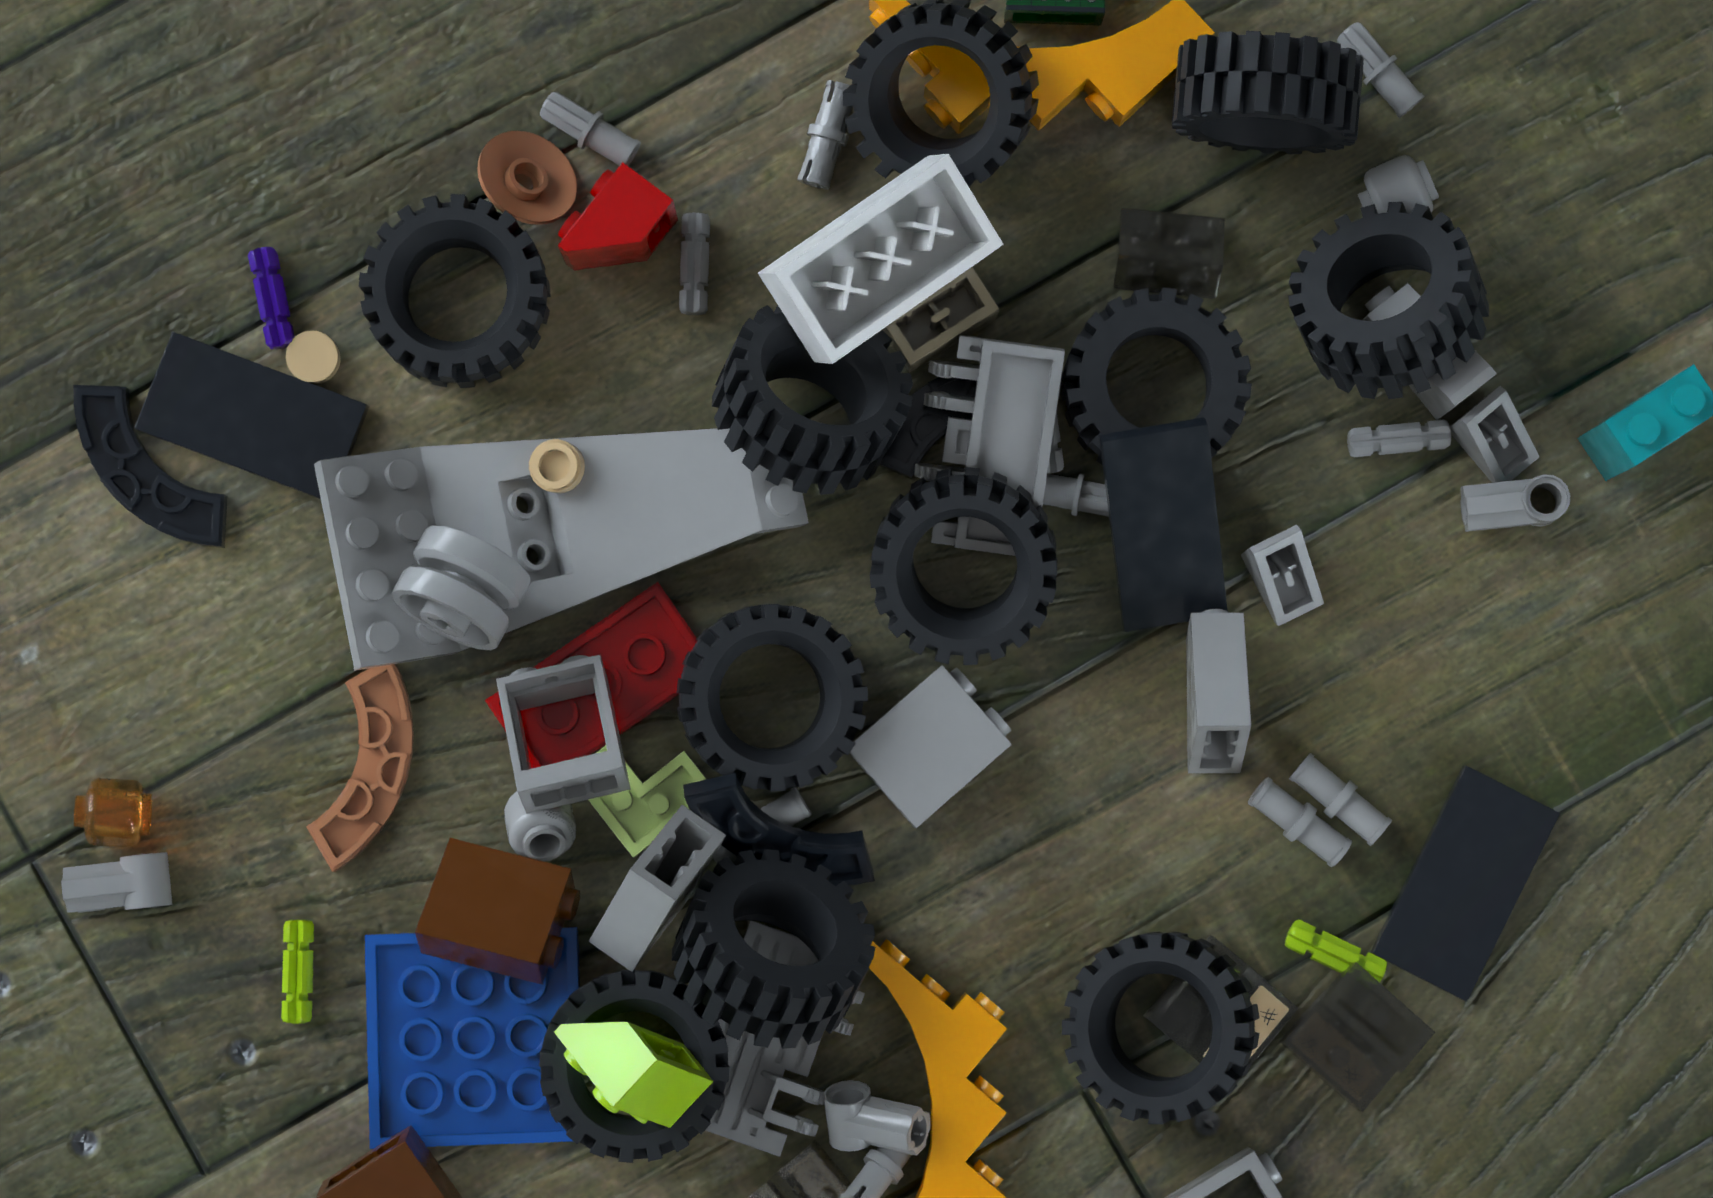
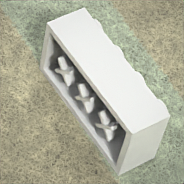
[758,154,1004,364]

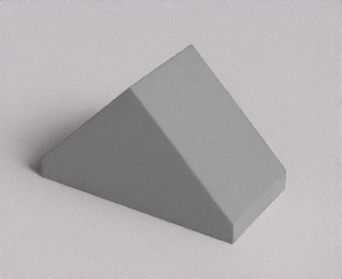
[1450,386,1540,483]
[1241,525,1324,626]

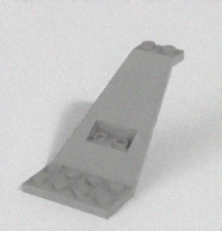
[314,428,809,671]

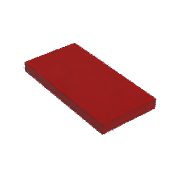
[485,582,698,769]

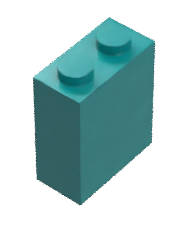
[1577,364,1713,481]

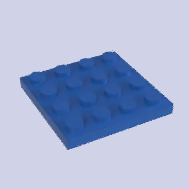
[365,927,580,1149]

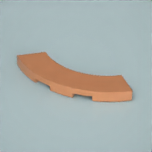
[306,664,414,872]

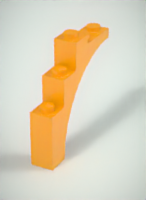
[869,0,1215,134]
[869,939,1007,1198]

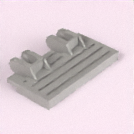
[914,335,1065,556]
[705,921,865,1157]

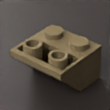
[881,267,999,373]

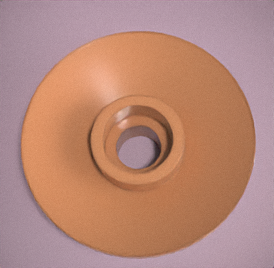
[477,131,577,225]

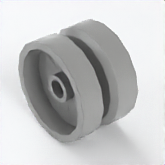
[392,525,531,651]

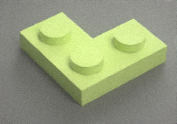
[588,745,706,858]

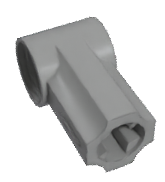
[1460,474,1570,532]
[61,852,173,913]
[823,1080,931,1156]

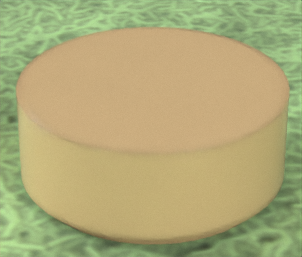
[286,331,341,385]
[529,439,585,493]

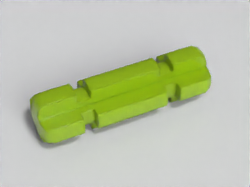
[281,920,314,1024]
[1285,920,1387,988]

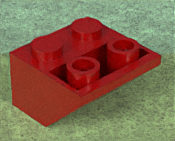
[558,162,678,271]

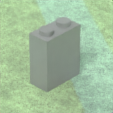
[849,665,1012,829]
[588,805,726,972]

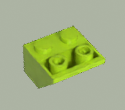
[554,1022,713,1128]

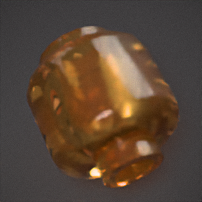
[74,778,153,847]

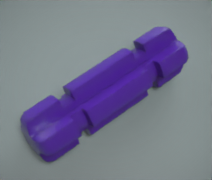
[248,247,295,349]

